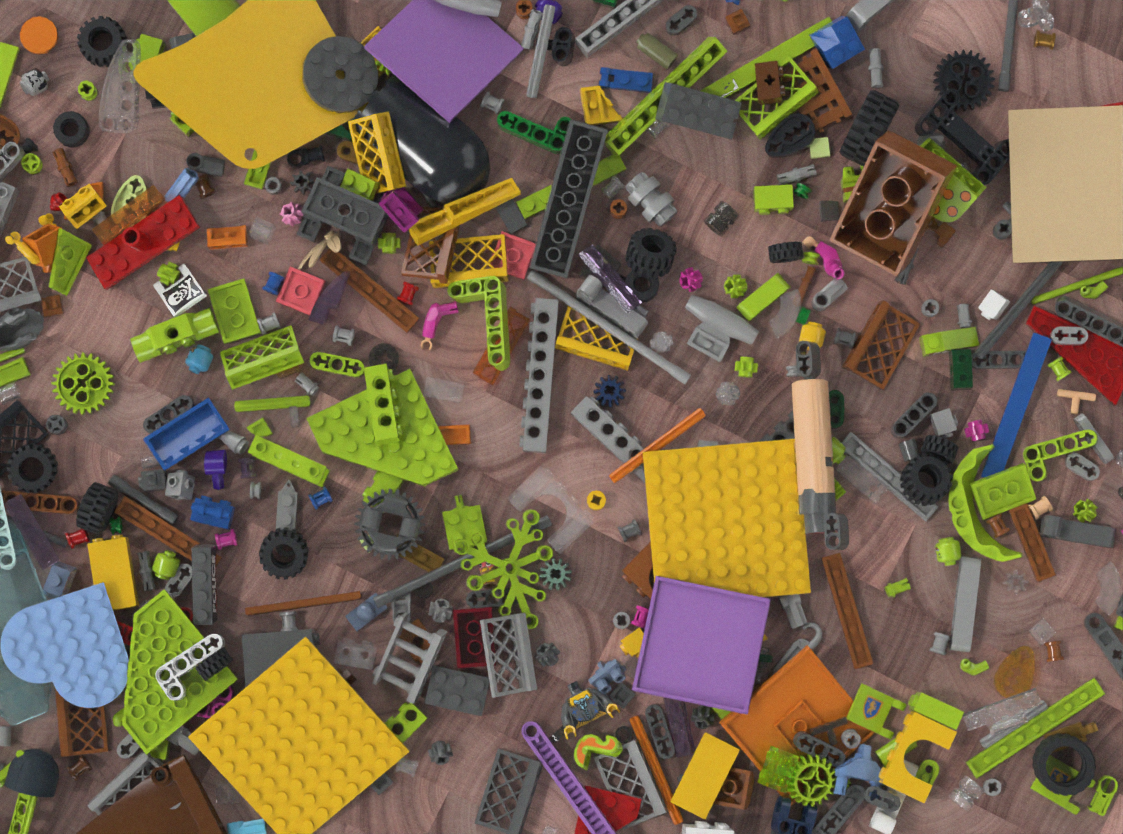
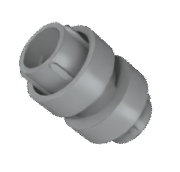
[625,172,677,227]

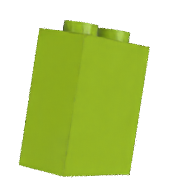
[908,692,964,730]

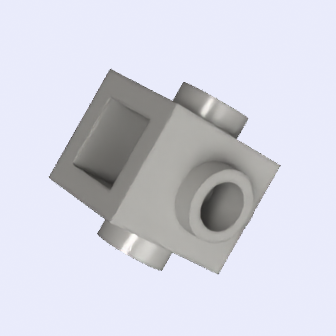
[165,470,195,500]

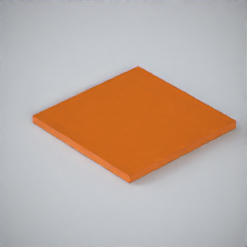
[719,645,875,806]

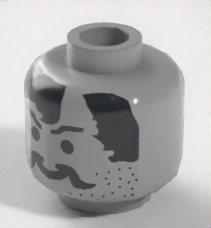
[20,68,49,96]

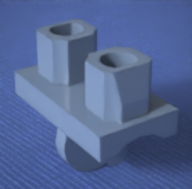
[588,659,627,694]

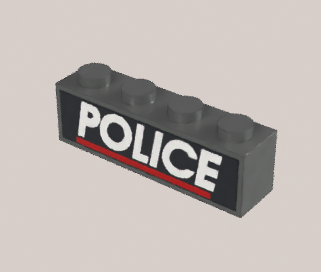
[191,544,218,625]

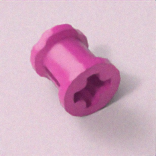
[215,529,238,550]
[630,605,649,629]

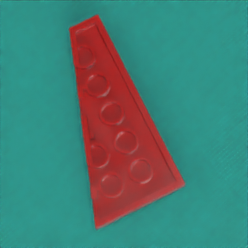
[1025,306,1123,406]

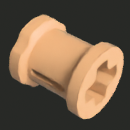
[1028,496,1053,520]

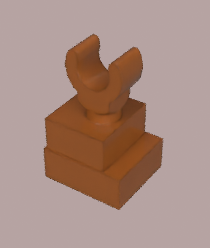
[926,217,956,248]

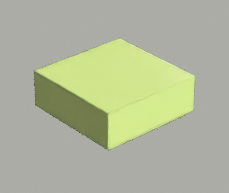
[809,137,830,159]

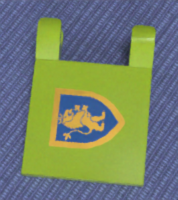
[846,683,906,739]
[1030,755,1095,815]

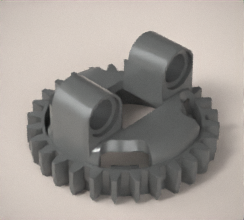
[354,489,426,560]

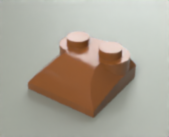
[713,767,754,810]

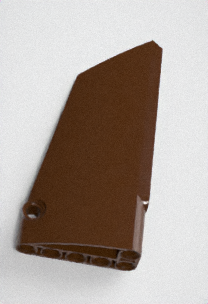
[76,754,228,834]

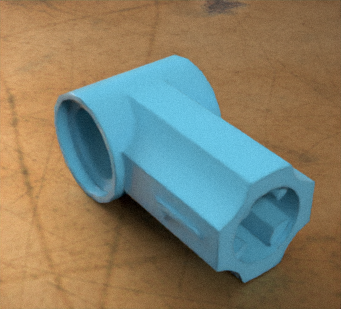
[226,818,267,834]

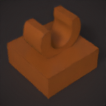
[725,8,750,35]
[41,295,64,318]

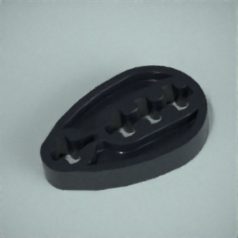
[765,113,816,158]

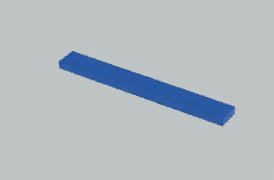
[980,333,1052,478]

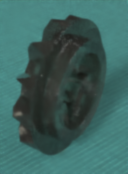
[369,343,399,370]

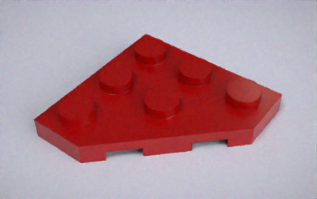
[574,786,642,834]

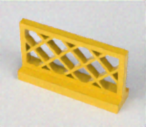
[348,111,406,193]
[429,234,509,288]
[555,306,638,371]

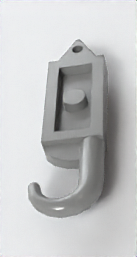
[275,480,298,557]

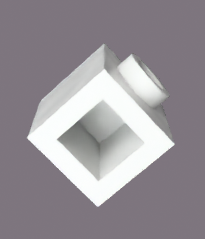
[978,289,1011,320]

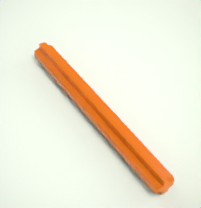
[609,408,706,483]
[629,715,683,825]

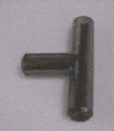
[810,717,848,745]

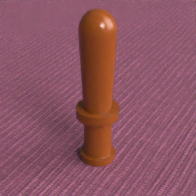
[793,266,816,307]

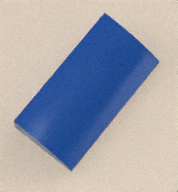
[143,398,230,471]

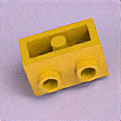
[59,184,107,229]

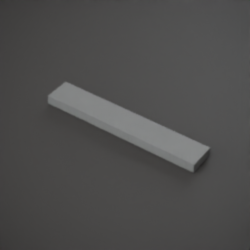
[841,432,938,522]

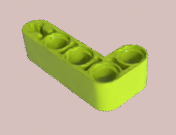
[1023,429,1098,482]

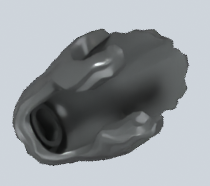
[0,307,44,351]

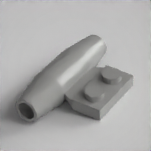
[434,0,502,17]
[685,295,759,362]

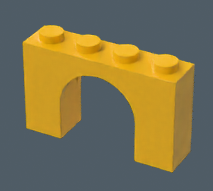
[878,711,957,803]

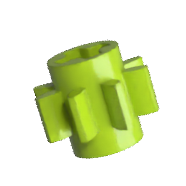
[378,233,401,254]
[157,261,181,286]
[724,274,748,298]
[734,357,758,378]
[1073,498,1098,523]

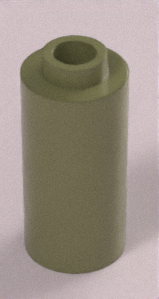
[636,33,678,70]

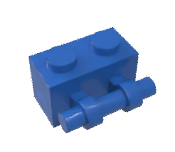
[190,495,235,530]

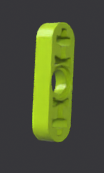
[310,352,365,378]

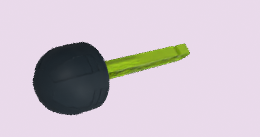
[5,749,59,834]

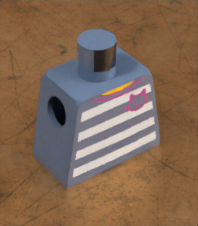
[43,562,78,599]

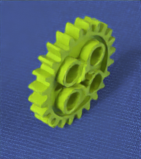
[51,352,115,415]

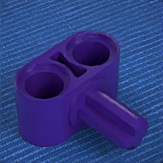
[204,450,227,490]

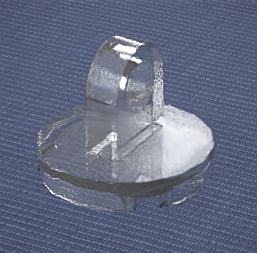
[1017,0,1054,32]

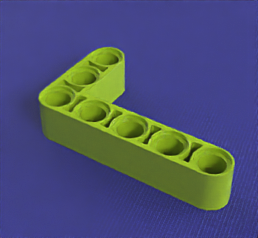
[447,276,510,371]

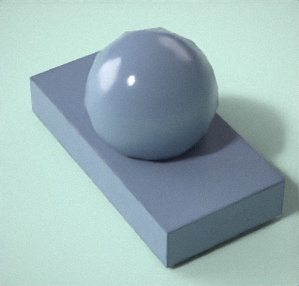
[345,593,388,631]

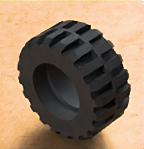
[839,90,900,167]

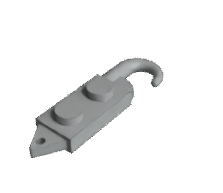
[771,622,823,674]

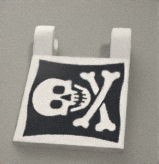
[153,263,206,318]

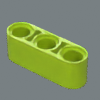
[736,272,790,322]

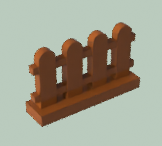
[782,48,853,133]

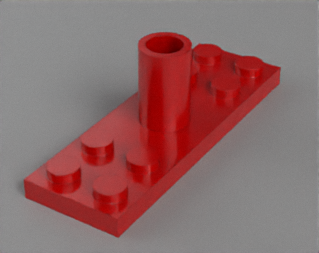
[86,195,200,290]

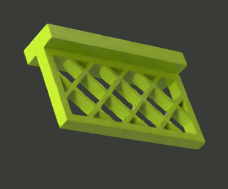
[734,56,819,140]
[220,325,304,390]

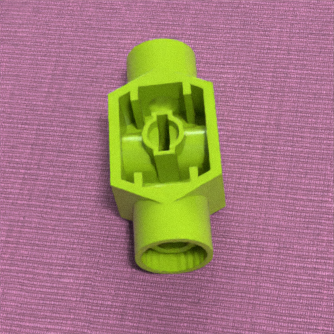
[130,307,219,363]

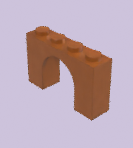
[621,541,653,604]

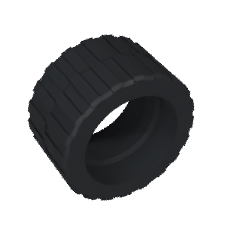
[1032,733,1096,796]

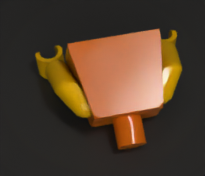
[5,213,62,273]

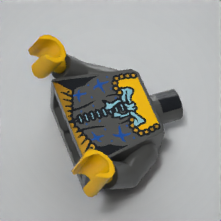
[561,681,620,739]

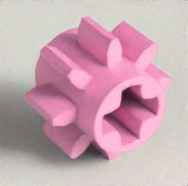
[280,202,303,227]

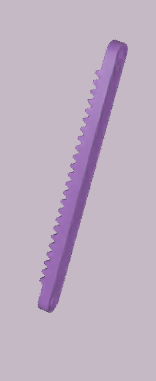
[522,721,617,834]

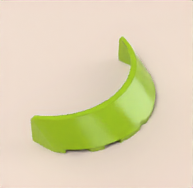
[949,444,1023,562]

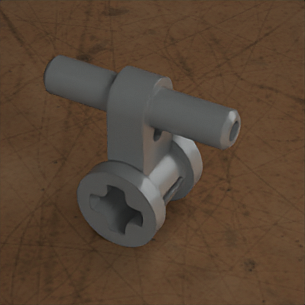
[993,202,1012,240]

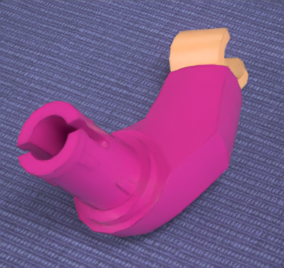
[803,236,844,280]
[421,301,459,351]

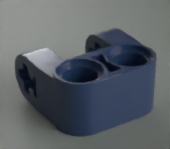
[771,796,817,834]

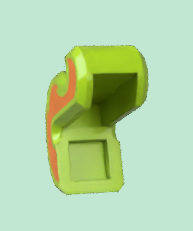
[574,734,623,771]

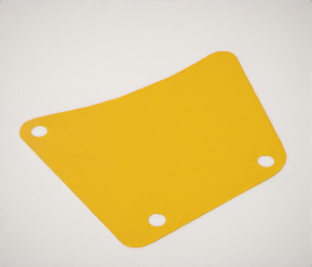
[133,0,368,169]

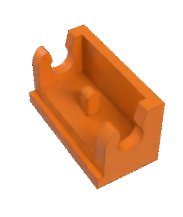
[207,225,248,250]

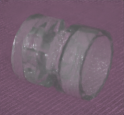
[948,775,985,812]

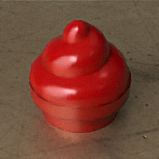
[50,192,68,211]

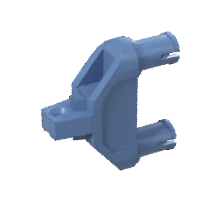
[833,744,884,801]

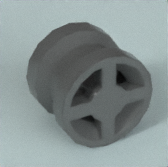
[46,415,68,435]

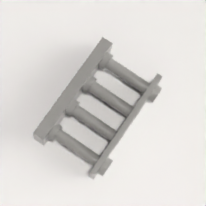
[372,611,447,704]

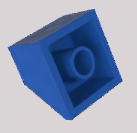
[809,16,865,69]

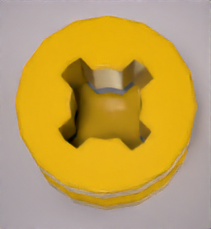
[587,490,606,511]

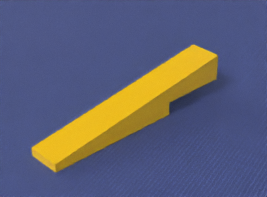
[409,178,521,246]

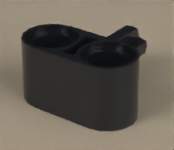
[536,27,575,67]

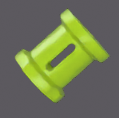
[78,80,98,101]
[1048,356,1072,381]

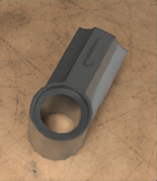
[186,153,225,177]

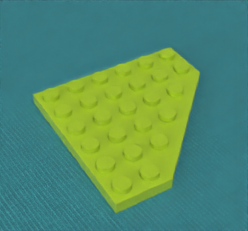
[306,369,459,487]
[122,589,238,755]

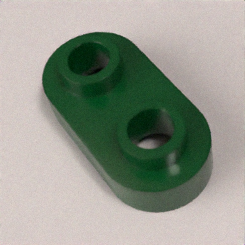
[829,390,844,429]

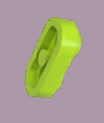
[915,759,939,785]

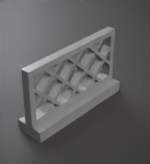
[0,257,41,312]
[480,613,537,698]
[594,739,668,830]
[87,751,166,816]

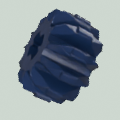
[593,375,626,408]

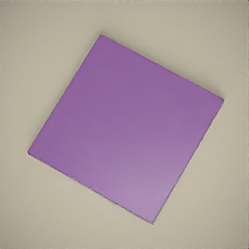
[364,0,524,123]
[632,576,771,715]

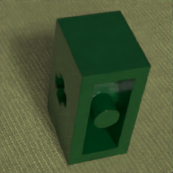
[949,349,973,391]

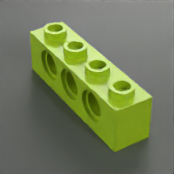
[364,364,403,446]

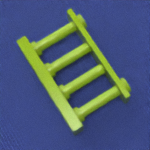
[248,435,330,488]

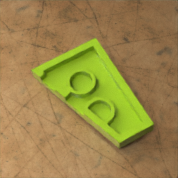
[49,228,92,296]

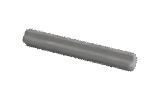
[980,700,1048,749]

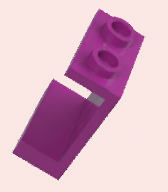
[379,187,424,233]

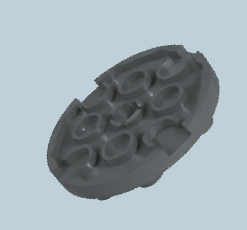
[302,36,378,113]

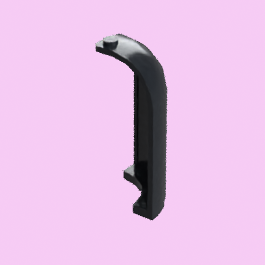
[348,75,490,204]

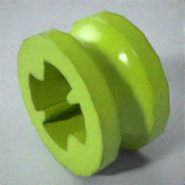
[801,252,820,265]

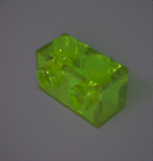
[758,746,799,793]

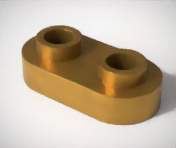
[337,141,375,167]

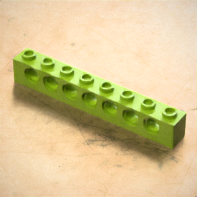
[604,37,728,156]

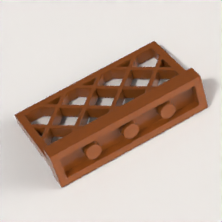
[401,207,460,284]
[842,300,920,390]
[55,688,108,757]

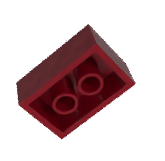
[453,607,497,669]

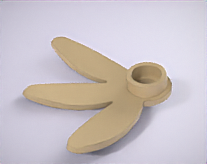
[298,230,342,270]

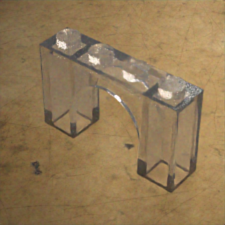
[507,467,594,555]

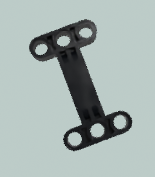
[914,88,1010,185]

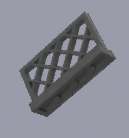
[475,749,543,834]

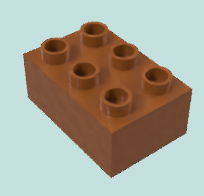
[829,130,957,276]

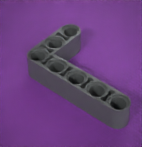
[1055,296,1123,347]

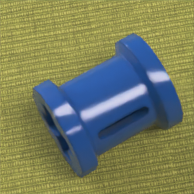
[262,272,285,296]
[308,486,333,510]

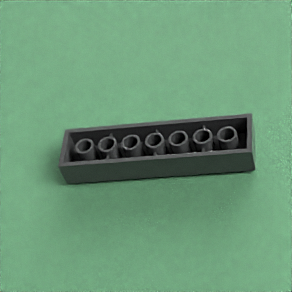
[529,119,608,278]

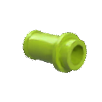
[884,578,911,597]

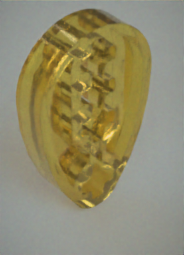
[993,646,1035,699]

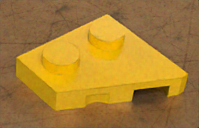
[580,86,622,125]

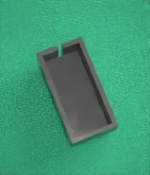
[655,82,742,140]

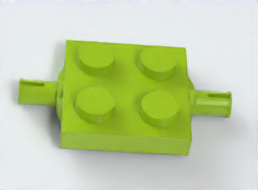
[442,495,487,550]

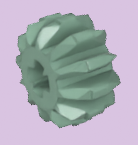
[539,558,572,591]

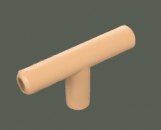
[1057,389,1096,414]

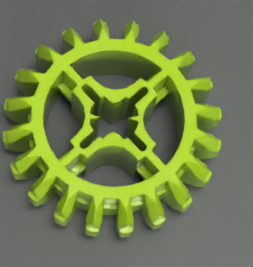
[784,754,837,806]

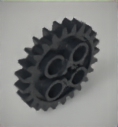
[933,49,995,112]

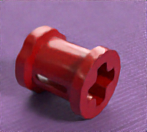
[397,282,419,306]
[65,528,90,549]

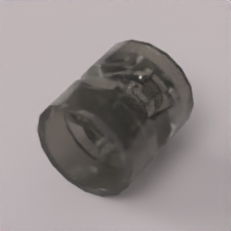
[704,201,739,237]

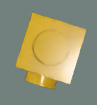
[619,627,644,657]

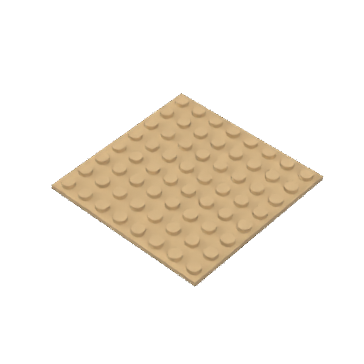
[1008,105,1123,263]

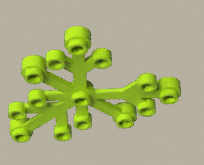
[453,509,553,629]

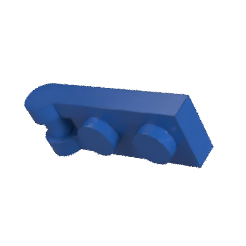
[598,67,653,93]

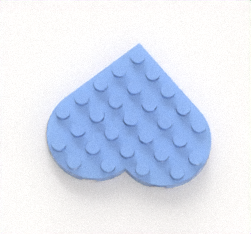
[0,582,129,708]

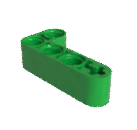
[497,111,571,154]

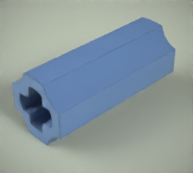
[165,168,199,202]

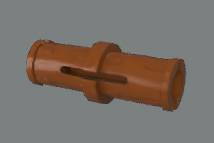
[52,148,78,187]

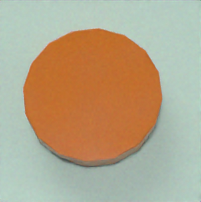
[20,16,59,55]

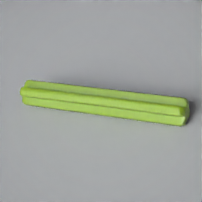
[234,395,310,412]

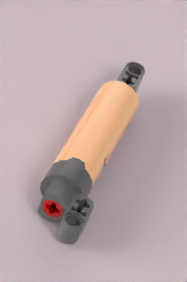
[791,341,849,550]

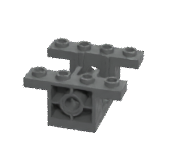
[296,166,389,266]

